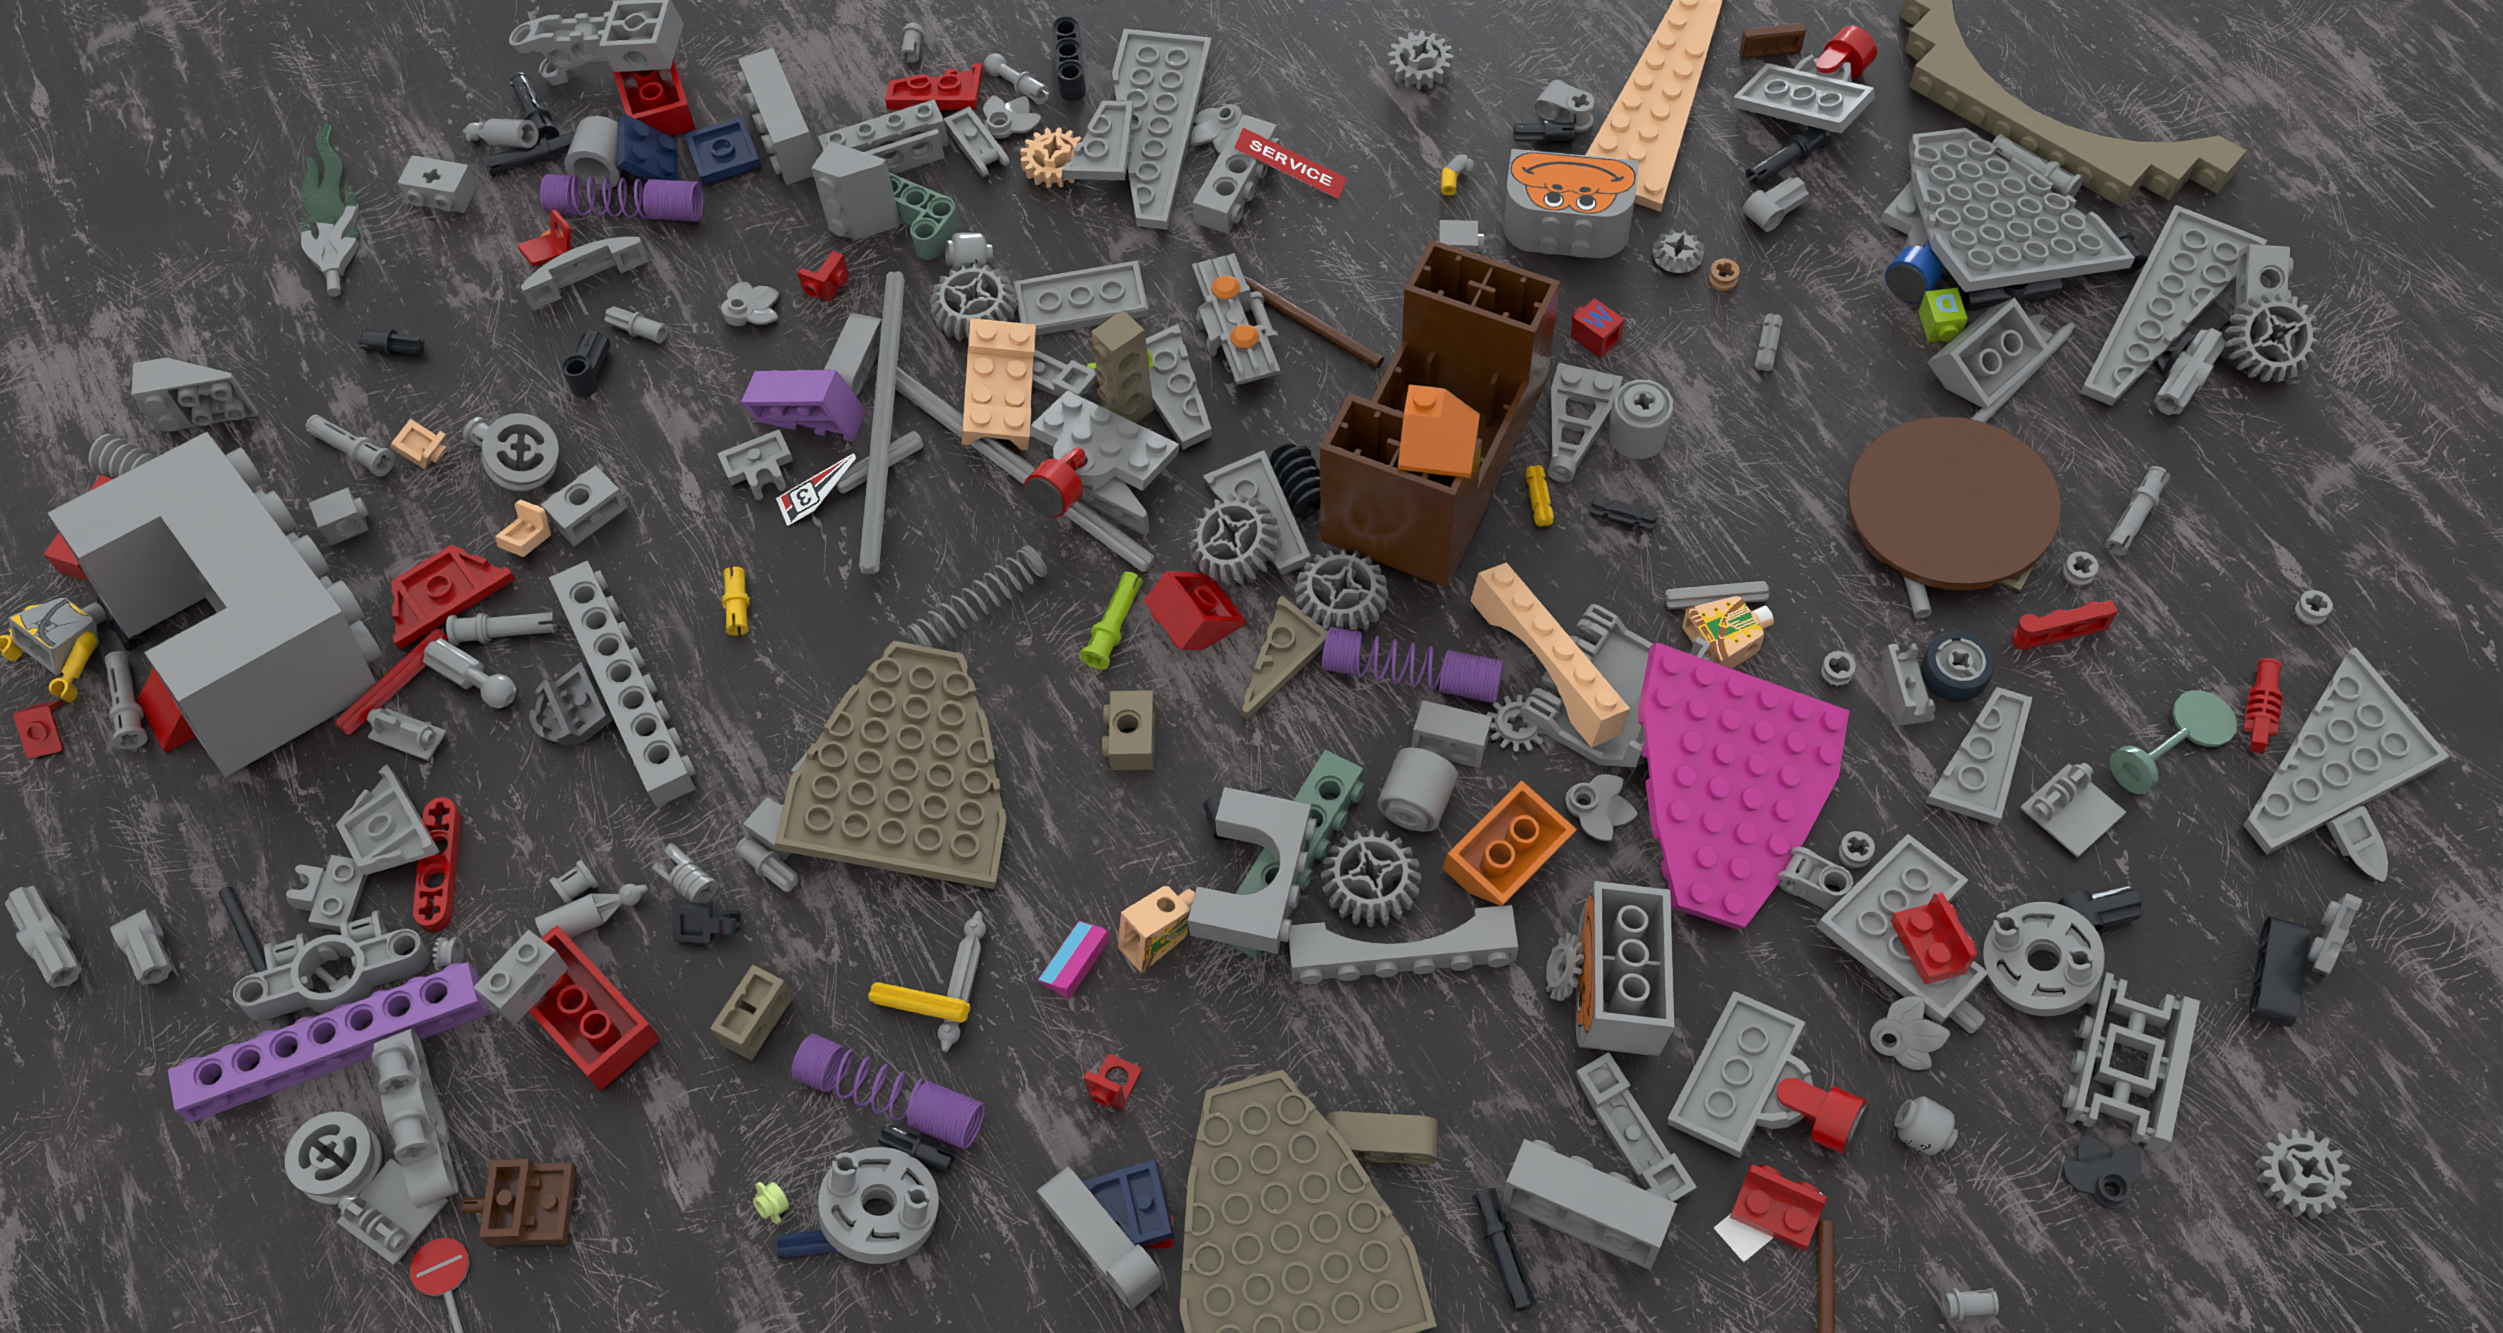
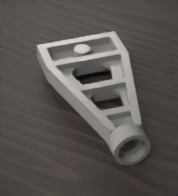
[1548,363,1623,483]

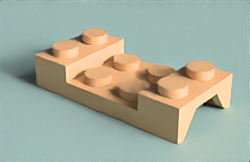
[961,318,1036,450]

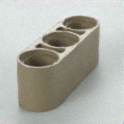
[1325,1111,1438,1165]

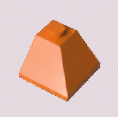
[1398,385,1480,478]

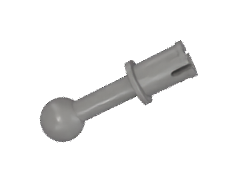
[983,53,1049,104]

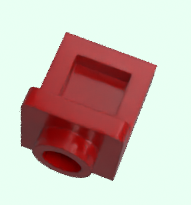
[797,251,849,302]

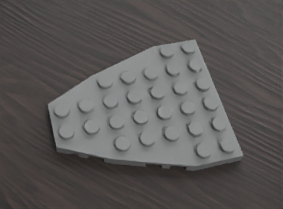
[1909,128,2135,292]

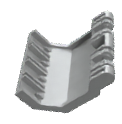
[1520,604,1710,767]

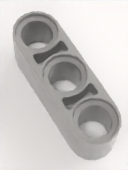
[824,313,882,397]

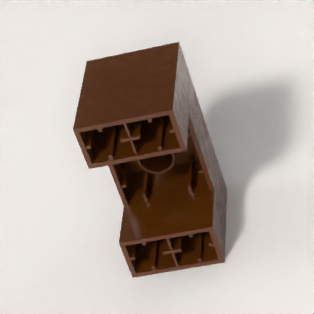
[1320,239,1560,588]

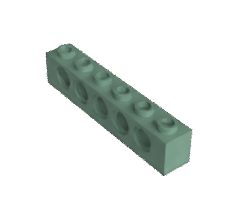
[1226,750,1366,960]

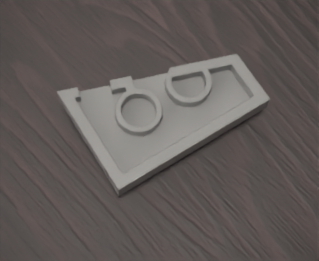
[1062,101,1134,180]

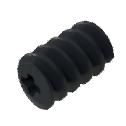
[1269,443,1321,518]

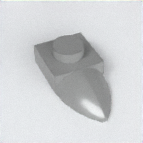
[2325,806,2388,882]

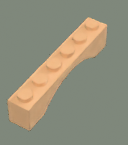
[1470,562,1630,748]

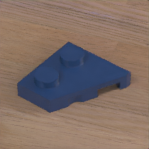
[1083,1159,1175,1247]

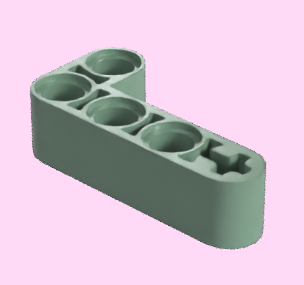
[889,173,959,260]

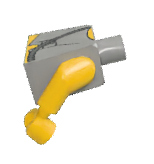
[0,598,107,703]

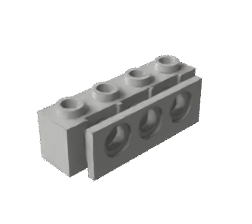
[818,100,949,174]

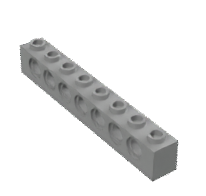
[549,560,697,808]

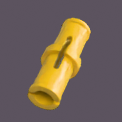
[722,567,750,636]

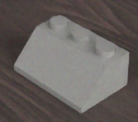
[811,141,901,240]
[1927,298,2051,408]

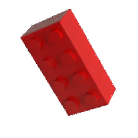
[613,58,696,137]
[528,925,660,1091]

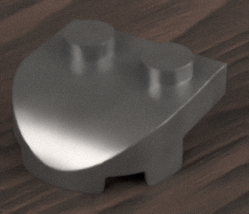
[529,662,614,745]

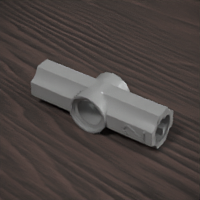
[2154,328,2226,415]
[5,885,82,988]

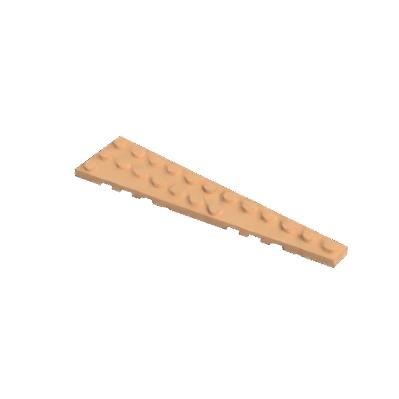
[1585,0,1723,212]

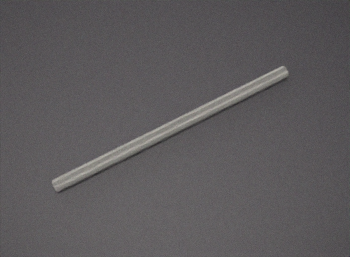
[859,271,905,575]
[895,367,1155,572]

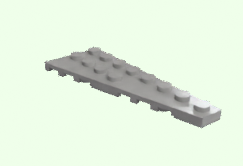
[2080,205,2267,406]

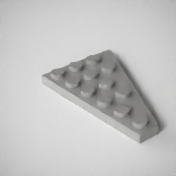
[2243,647,2450,854]

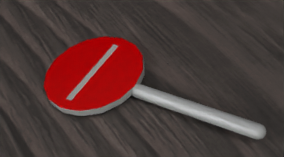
[410,1237,470,1333]

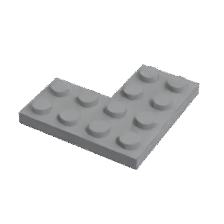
[1817,834,1988,1025]

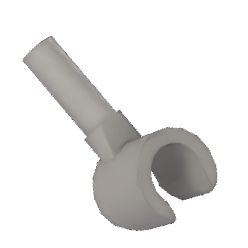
[314,966,351,991]

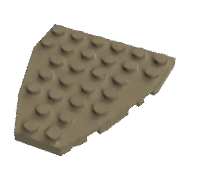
[774,641,1007,889]
[1179,1070,1437,1333]

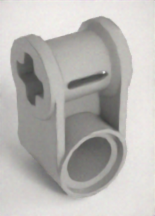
[1534,80,1595,133]
[1776,846,1853,911]

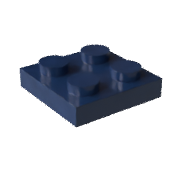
[617,114,677,181]
[684,116,761,185]

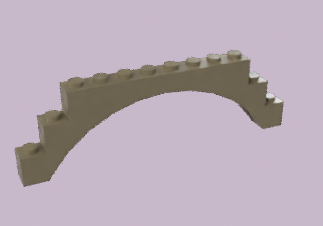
[1899,0,2247,208]

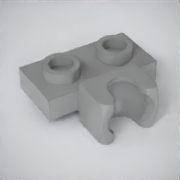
[717,429,793,500]
[286,855,368,932]

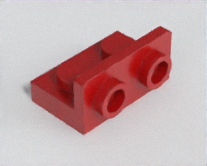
[1890,892,1977,985]
[1729,1164,1827,1251]

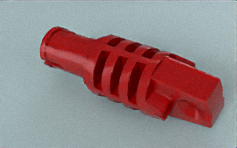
[2243,658,2283,754]

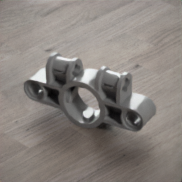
[233,910,430,1021]
[371,1028,458,1209]

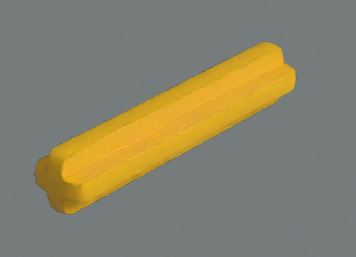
[868,982,970,1023]

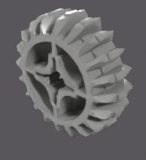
[930,263,1017,342]
[2225,292,2321,382]
[1189,493,1281,585]
[1295,548,1388,632]
[1321,828,1421,928]

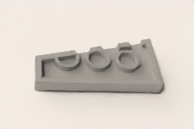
[1203,450,1313,575]

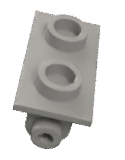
[367,708,447,761]

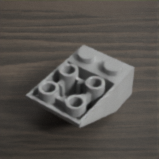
[132,358,258,433]

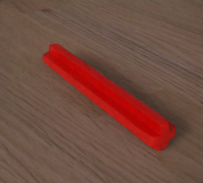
[335,629,449,735]

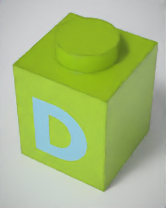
[1918,288,1967,342]

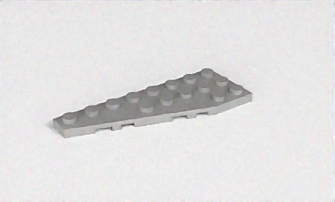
[1112,29,1212,229]

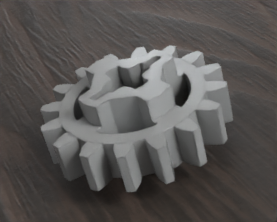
[1388,31,1453,90]
[2256,1129,2352,1219]

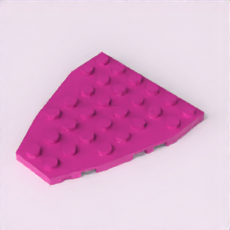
[1637,642,1849,930]

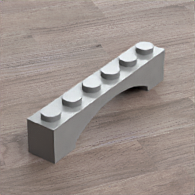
[1288,905,1518,984]

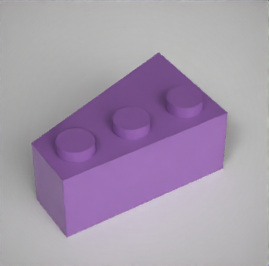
[741,369,867,442]

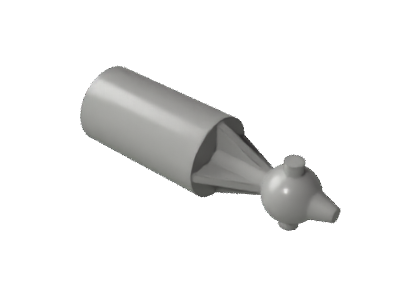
[463,119,538,148]
[535,884,648,939]

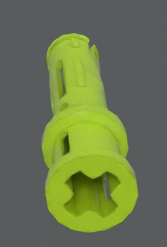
[1079,572,1143,670]

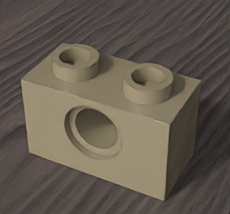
[1102,690,1155,771]

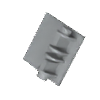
[2020,763,2126,858]
[337,1159,449,1266]

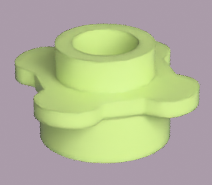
[753,1182,789,1224]

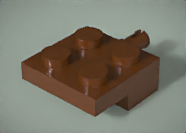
[461,1159,577,1246]

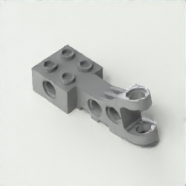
[509,0,684,85]

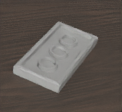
[1013,260,1149,336]

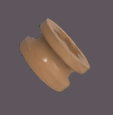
[1709,259,1740,291]

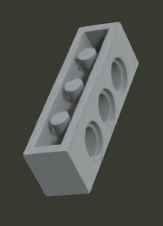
[1193,114,1280,234]

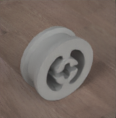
[481,413,559,492]
[285,1112,383,1205]

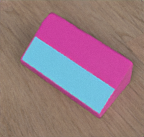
[1038,921,1110,1000]

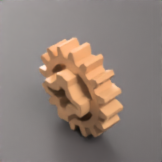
[1020,128,1082,188]

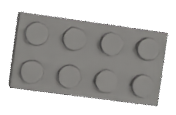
[737,48,817,185]
[1502,1139,1677,1270]

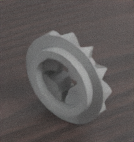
[1653,229,1704,273]

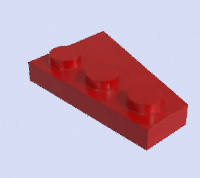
[885,63,983,111]

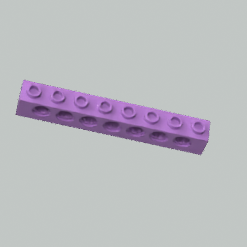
[168,962,489,1123]

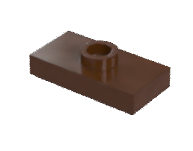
[1739,23,1806,58]

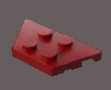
[392,544,516,650]

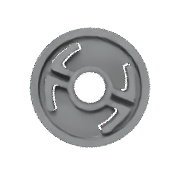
[1983,902,2104,1016]
[817,1147,939,1264]

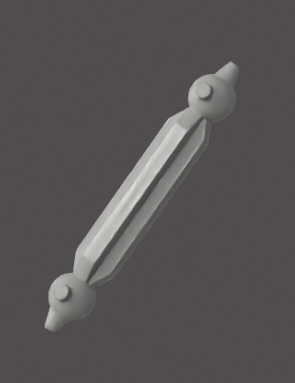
[938,911,986,1052]

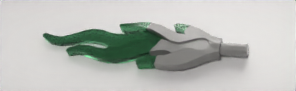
[299,122,361,297]

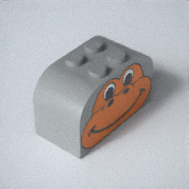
[1503,149,1639,258]
[1576,881,1674,1056]

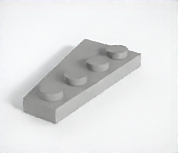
[1146,324,1212,450]
[1925,687,2032,825]

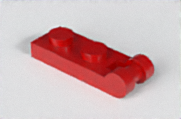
[2011,600,2118,650]

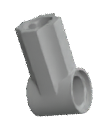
[1742,177,1809,232]
[110,908,173,985]

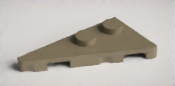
[1241,596,1328,720]

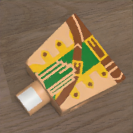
[1682,596,1774,669]
[1118,886,1195,973]

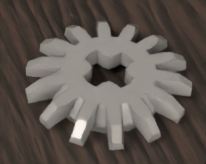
[1487,695,1548,753]
[1546,933,1584,1001]

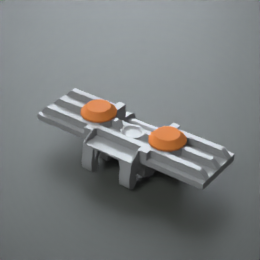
[1192,253,1280,385]

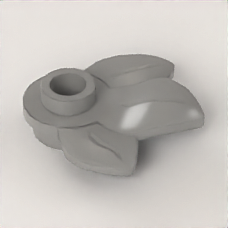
[983,95,1041,138]
[1190,104,1243,154]
[721,282,779,326]
[1565,774,1637,842]
[1870,996,1950,1070]

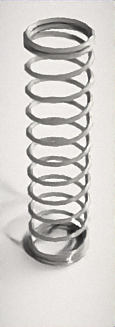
[908,545,1048,648]

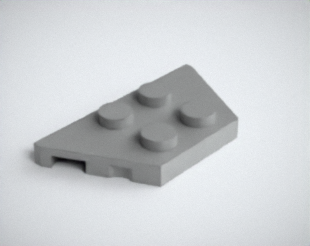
[336,764,440,875]
[2307,893,2363,976]

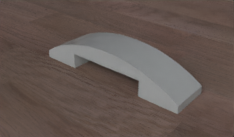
[521,237,649,311]
[1032,349,1098,397]
[1575,1052,1697,1202]

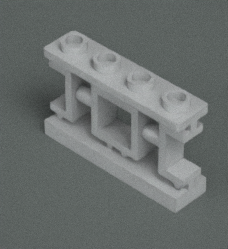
[2062,972,2200,1154]

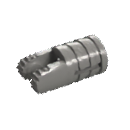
[652,843,718,903]

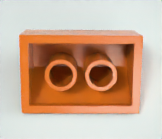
[1442,780,1577,906]

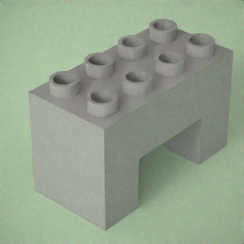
[48,432,382,777]

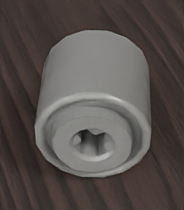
[564,116,623,190]
[1608,380,1674,459]
[1378,747,1458,832]

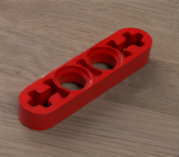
[413,797,461,933]

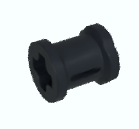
[2116,231,2148,274]

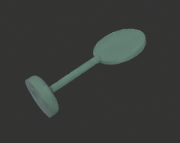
[2110,690,2238,794]

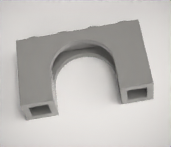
[1188,787,1317,954]

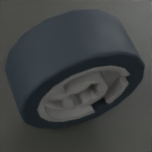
[1921,631,1995,702]

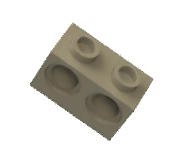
[710,964,793,1061]

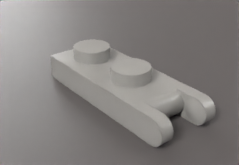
[943,107,1010,177]

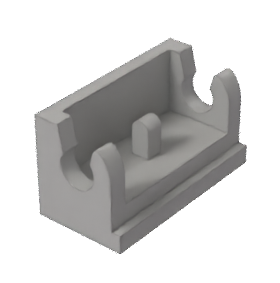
[1880,643,1935,726]
[1411,700,1492,768]

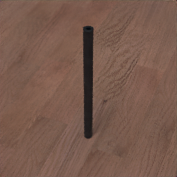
[218,886,298,1054]

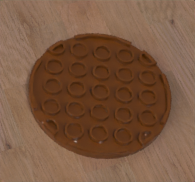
[1848,417,2061,590]

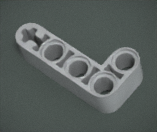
[1036,1166,1163,1310]

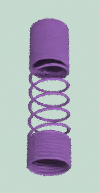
[540,174,703,222]
[1322,626,1503,704]
[791,1034,985,1150]

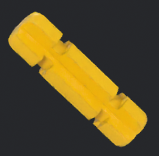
[1525,465,1554,527]

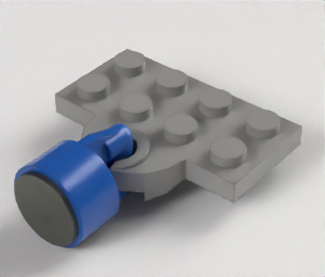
[1881,180,1951,302]

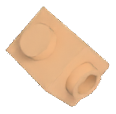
[390,419,447,470]
[495,500,551,557]

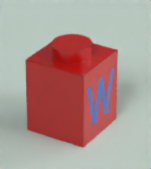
[1571,298,1624,358]

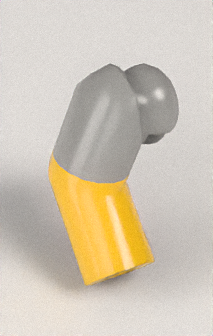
[1441,154,1474,196]

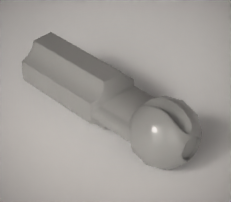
[422,638,516,708]

